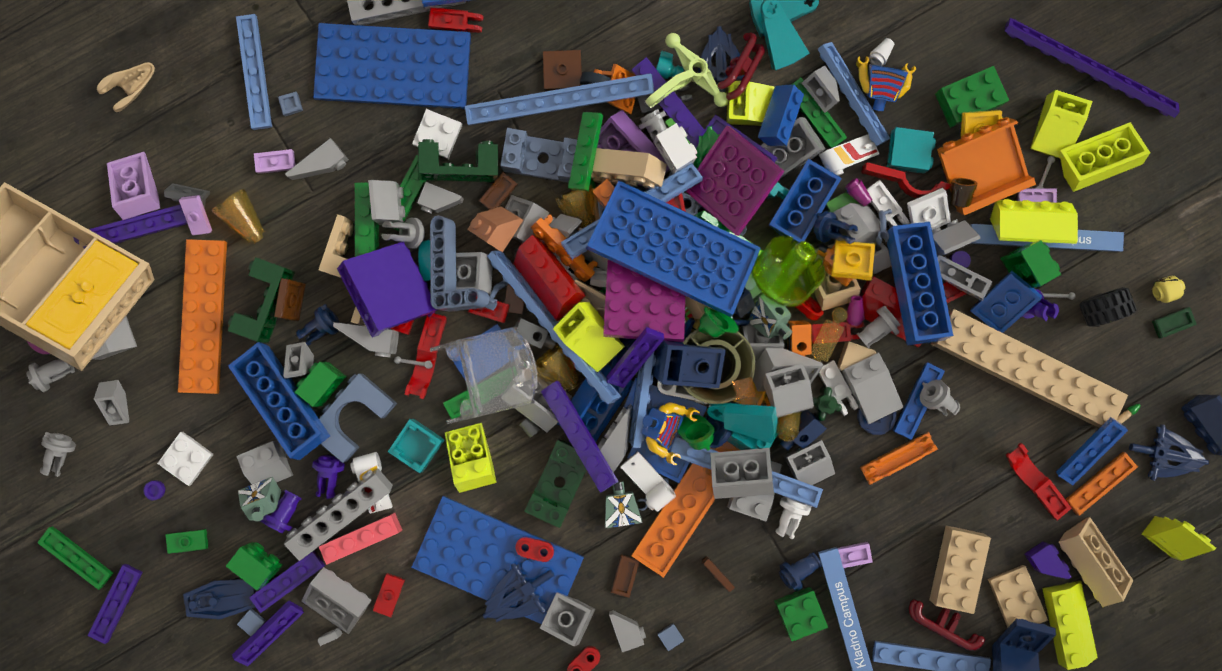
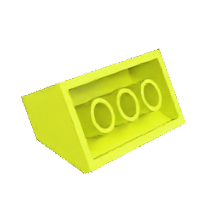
[1059,122,1150,192]
[990,199,1078,244]
[1042,581,1098,670]

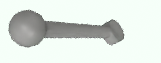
[1035,156,1055,189]
[1042,292,1075,300]
[394,356,433,369]

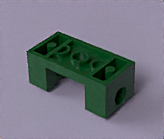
[418,139,498,182]
[228,257,295,343]
[524,439,587,528]

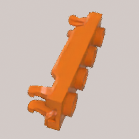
[530,215,598,282]
[860,432,938,485]

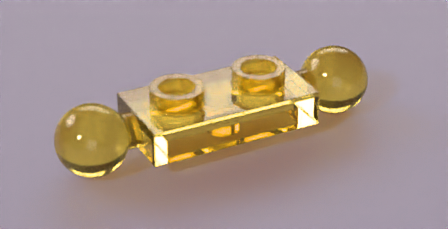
[810,307,847,373]

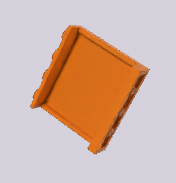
[937,117,1036,215]

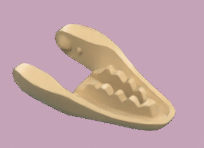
[97,63,155,112]

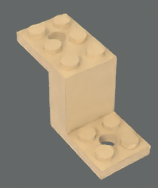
[319,214,366,326]

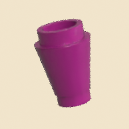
[845,178,873,207]
[845,295,865,326]

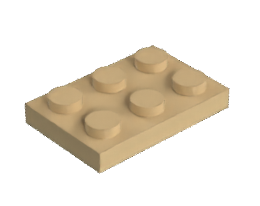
[988,565,1048,628]

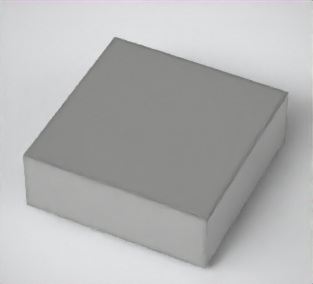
[318,628,342,646]

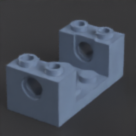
[500,128,577,183]

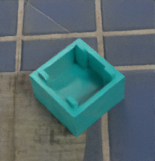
[388,419,445,473]

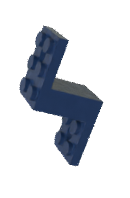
[610,338,725,388]
[992,618,1056,671]

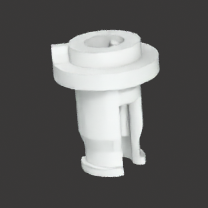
[776,497,812,539]

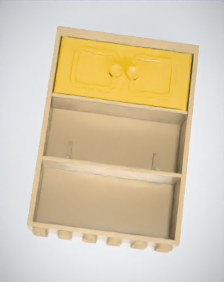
[0,182,154,371]

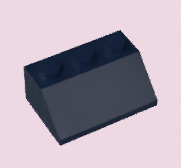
[1181,395,1222,455]

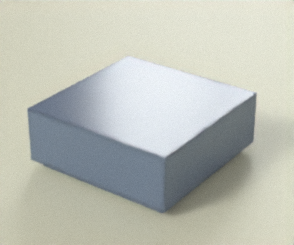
[278,92,303,116]
[237,609,266,636]
[657,623,684,651]

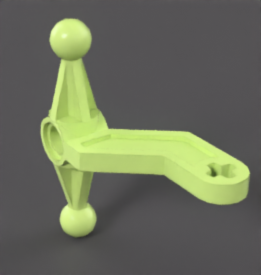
[645,33,729,108]

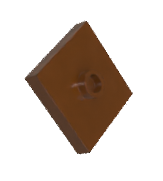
[543,50,582,91]
[274,278,305,321]

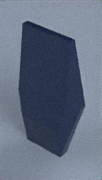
[183,579,255,619]

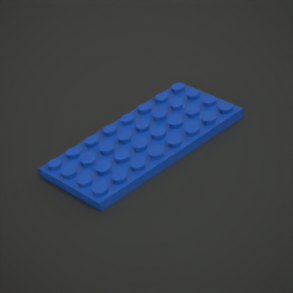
[313,23,471,109]
[586,180,761,317]
[411,496,584,624]

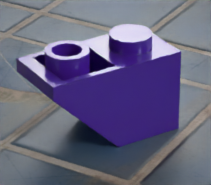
[1024,542,1071,579]

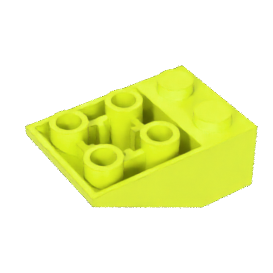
[727,81,775,126]
[1030,90,1092,158]
[553,302,625,372]
[445,423,497,493]
[1142,516,1216,561]

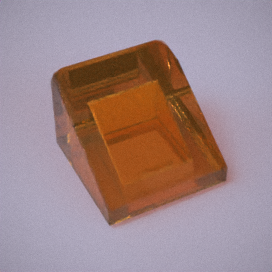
[732,377,756,401]

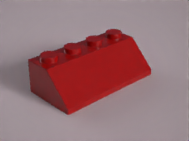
[514,235,586,321]
[859,276,921,347]

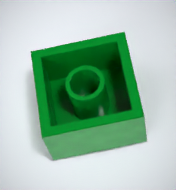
[295,361,347,407]
[226,542,283,590]
[774,587,828,642]

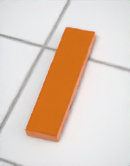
[1065,452,1138,516]

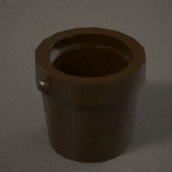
[951,178,977,207]

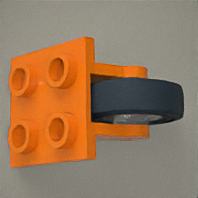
[580,64,636,114]

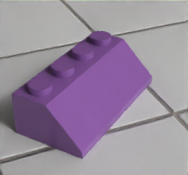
[597,110,670,190]

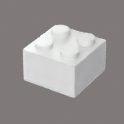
[654,123,697,174]

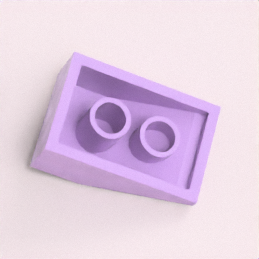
[107,152,160,220]

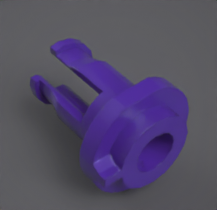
[1022,288,1059,321]
[312,455,345,499]
[260,490,302,534]

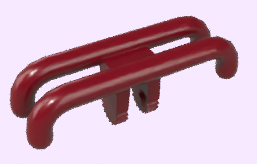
[717,32,765,100]
[909,599,985,650]

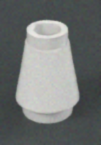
[869,38,894,66]

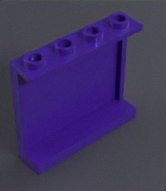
[337,242,438,338]

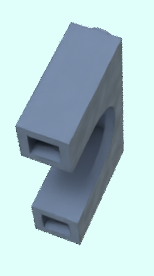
[319,373,397,463]

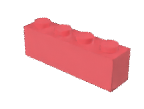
[319,513,402,565]

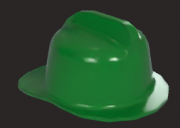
[698,307,739,338]
[678,415,714,451]

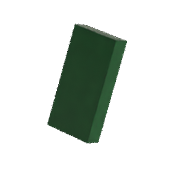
[1152,307,1197,339]

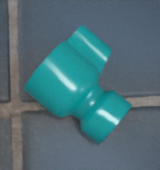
[656,51,684,79]

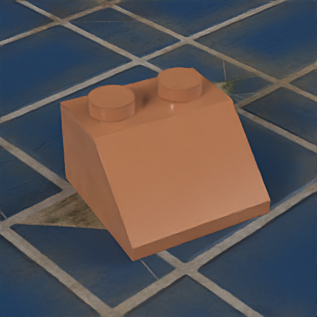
[467,206,523,252]

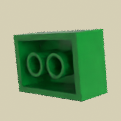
[935,66,1009,128]
[1000,240,1061,288]

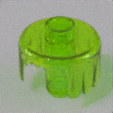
[752,236,825,307]

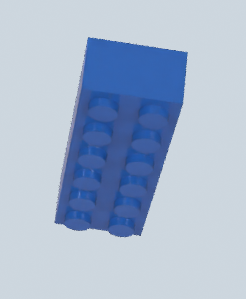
[887,222,954,345]
[228,342,330,460]

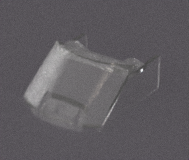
[430,327,538,424]

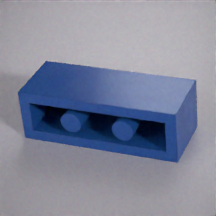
[758,85,804,146]

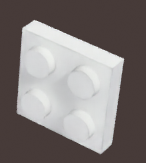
[412,109,463,159]
[907,188,951,230]
[157,432,214,486]

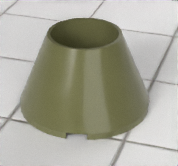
[683,329,755,404]

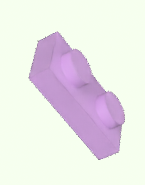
[254,149,295,174]
[838,542,873,568]

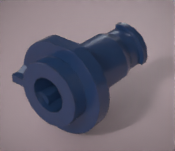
[814,211,858,244]
[296,304,339,346]
[779,553,822,591]

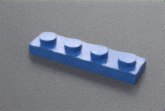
[893,362,945,440]
[1056,417,1128,485]

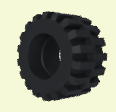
[1079,287,1137,327]

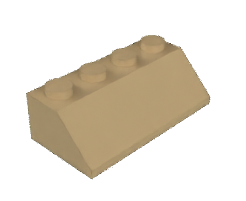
[1059,517,1133,607]

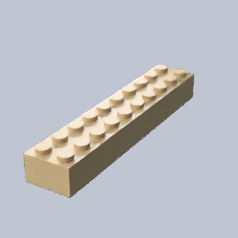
[931,309,1128,428]

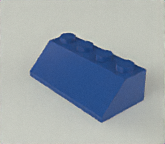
[769,159,842,247]
[557,364,634,442]

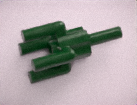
[813,387,842,421]

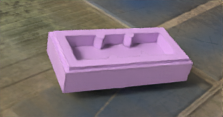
[1016,189,1057,203]
[179,195,212,235]

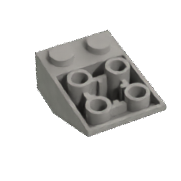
[597,404,633,473]

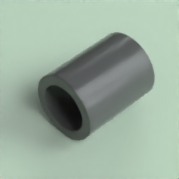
[519,418,540,438]

